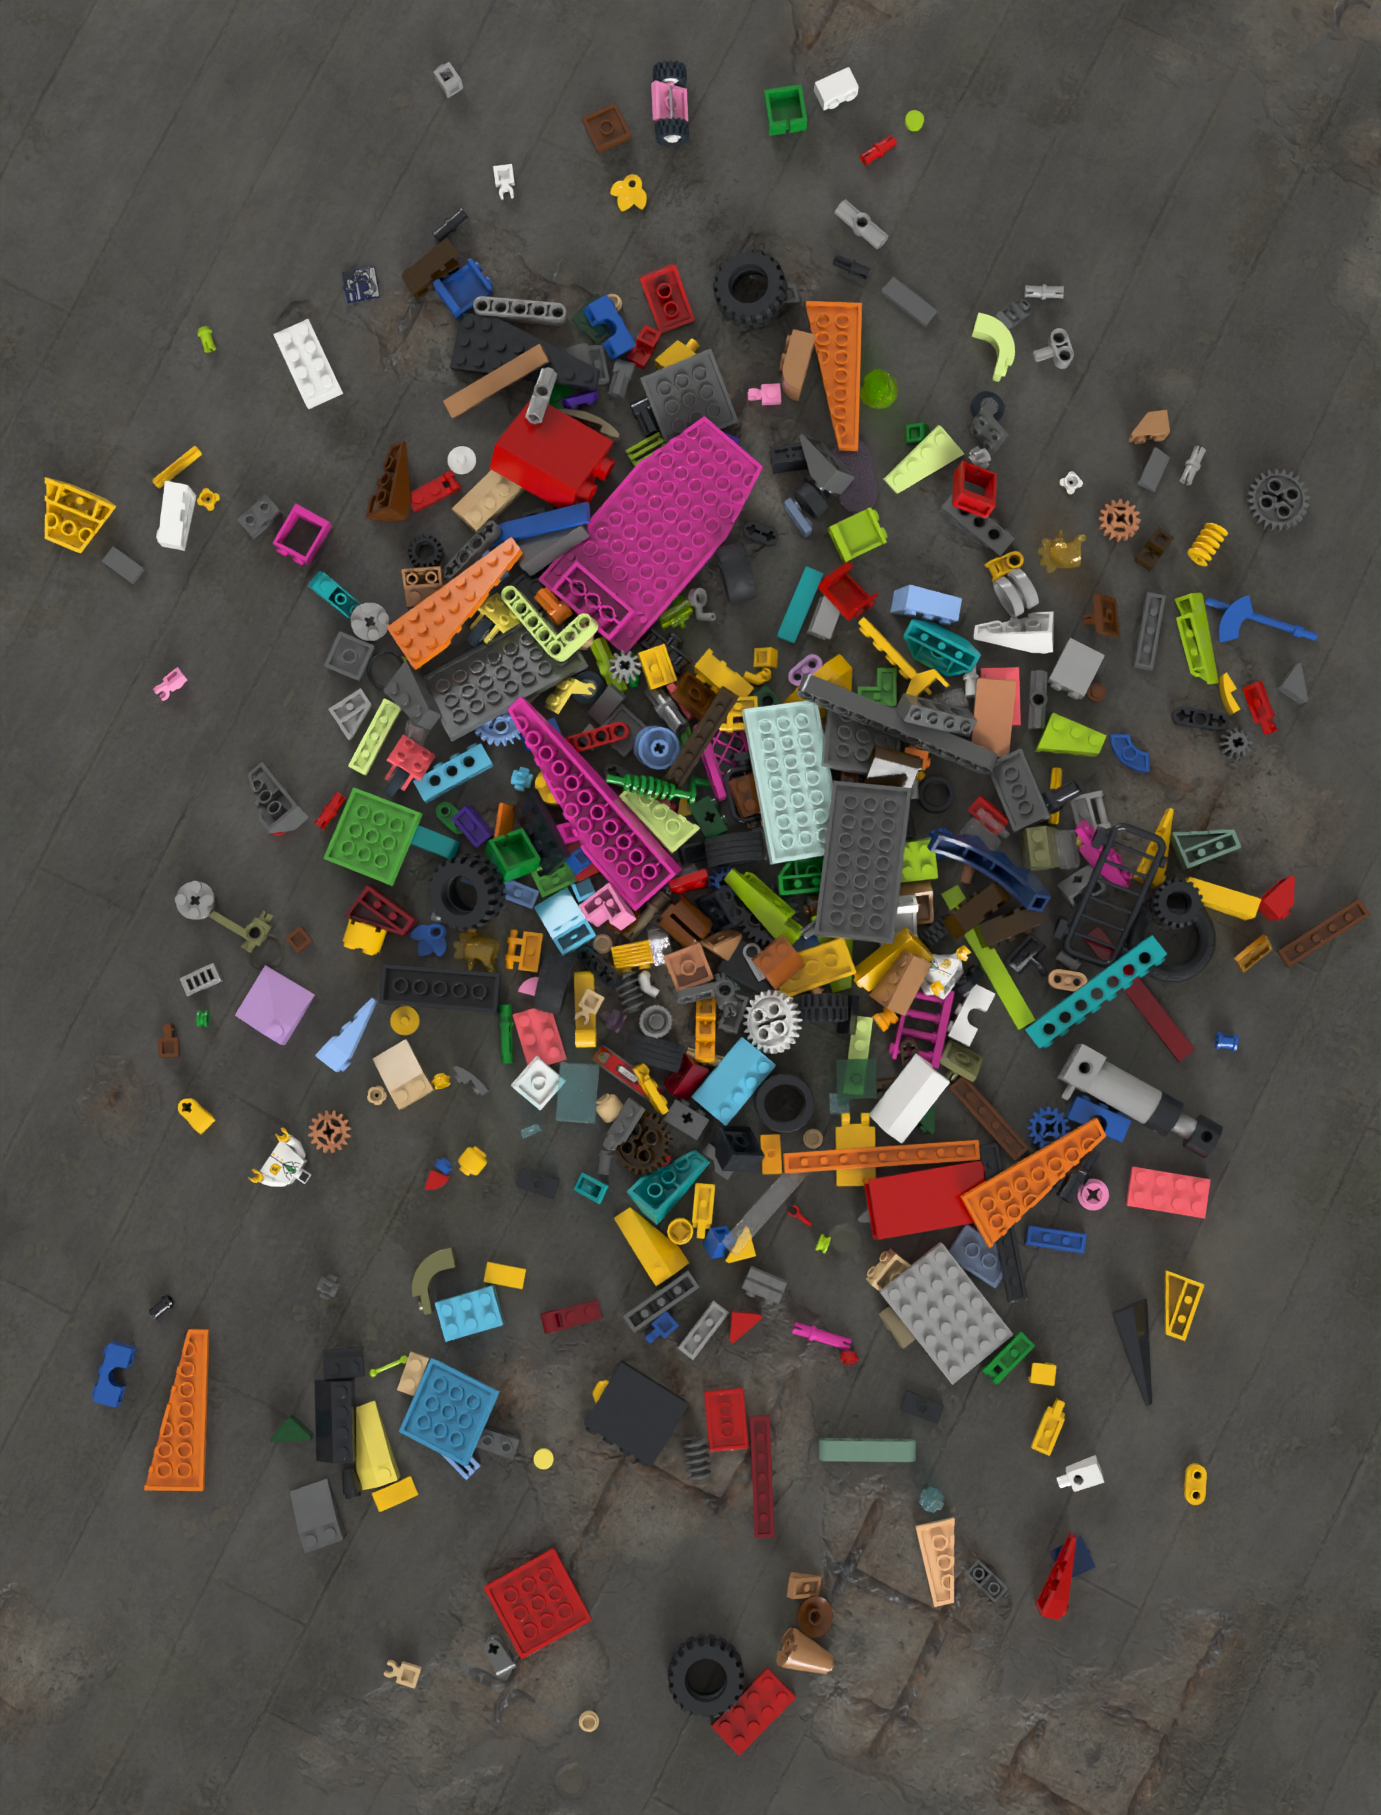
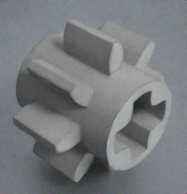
[967,446,991,469]

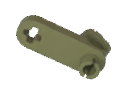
[209,910,274,953]

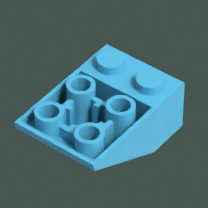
[534,887,597,956]

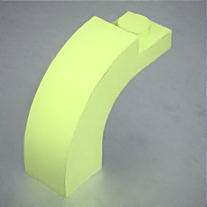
[972,313,1015,382]

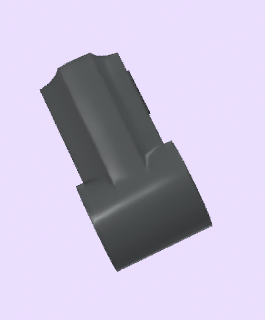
[608,358,636,399]

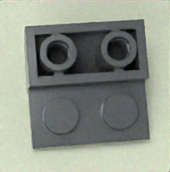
[564,343,610,389]

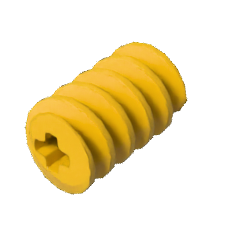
[1187,523,1228,566]

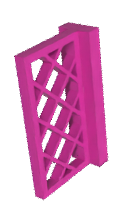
[692,717,753,802]

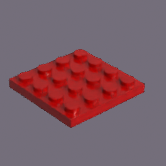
[483,1547,592,1659]

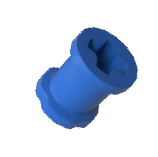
[1214,1031,1239,1051]

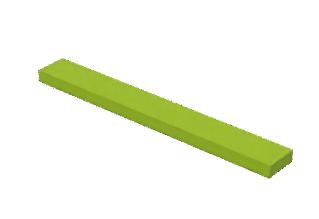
[941,885,1035,1030]

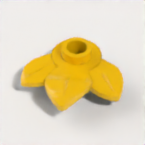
[610,174,647,212]

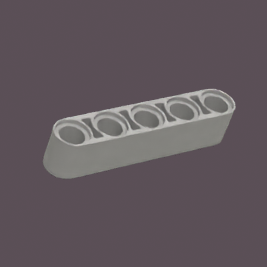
[473,296,567,326]

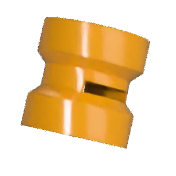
[872,1008,899,1032]

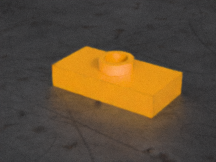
[760,1134,782,1174]

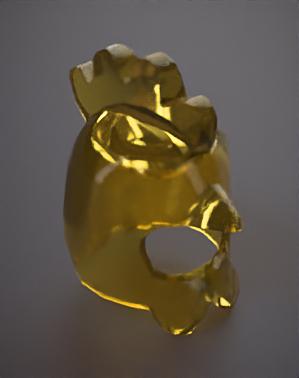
[1037,530,1087,573]
[453,929,500,973]

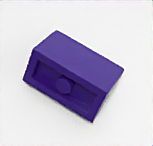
[452,806,495,848]

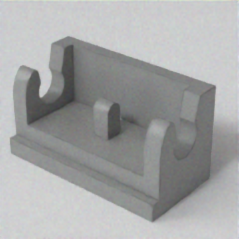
[806,595,840,640]

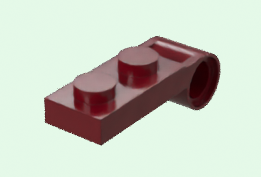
[540,1299,602,1334]

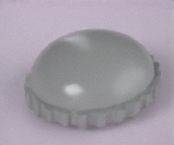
[639,1005,673,1038]

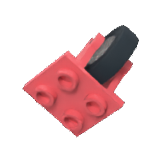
[384,734,436,797]

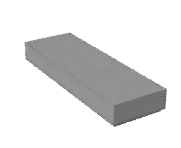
[677,1300,729,1360]

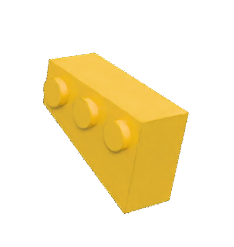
[694,648,754,697]
[1164,1270,1204,1341]

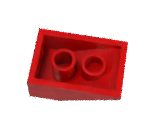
[638,263,695,333]

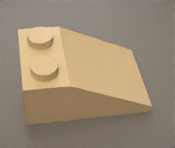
[373,1039,436,1109]

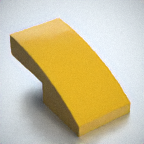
[1219,672,1240,716]
[371,1476,418,1512]

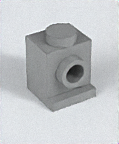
[434,62,463,98]

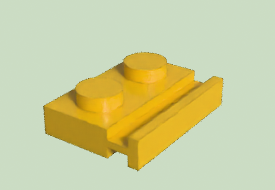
[637,644,677,690]

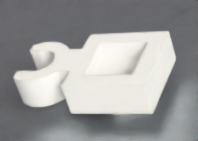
[493,164,515,200]

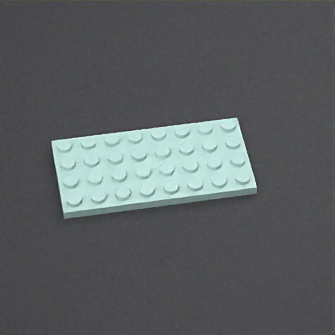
[742,701,833,864]

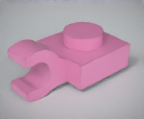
[748,383,781,405]
[153,667,187,701]

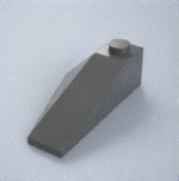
[247,762,309,834]

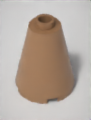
[776,1628,835,1674]

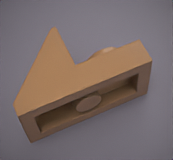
[787,1572,822,1599]

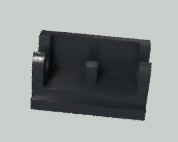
[770,442,809,474]

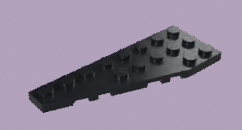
[450,313,600,390]

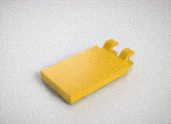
[835,1113,876,1186]

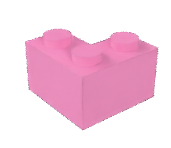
[579,883,636,930]

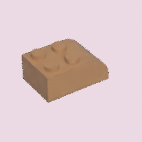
[779,329,815,401]

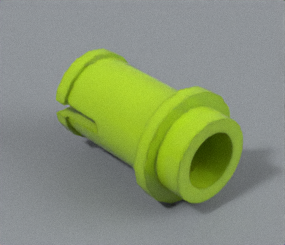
[197,326,216,353]

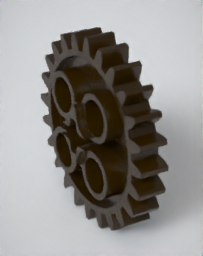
[613,1111,673,1175]

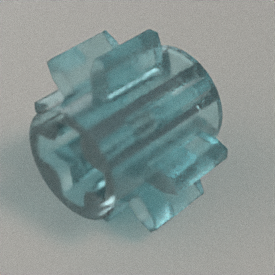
[919,1486,945,1513]

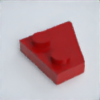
[668,869,709,894]

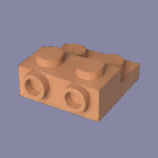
[663,943,714,992]

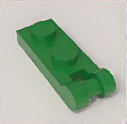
[982,1331,1035,1385]

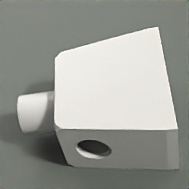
[1057,1455,1104,1492]

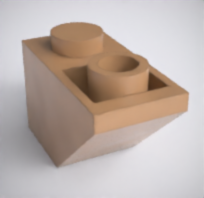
[1128,410,1170,444]

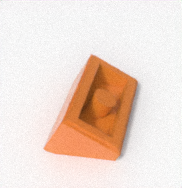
[494,803,515,842]

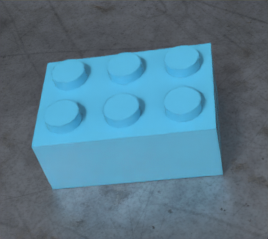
[435,1285,505,1342]

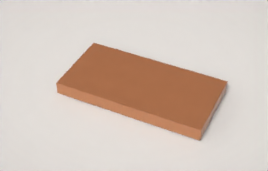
[971,678,1017,757]

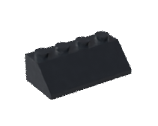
[314,1378,356,1463]

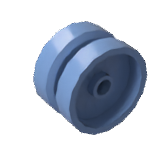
[632,725,680,770]

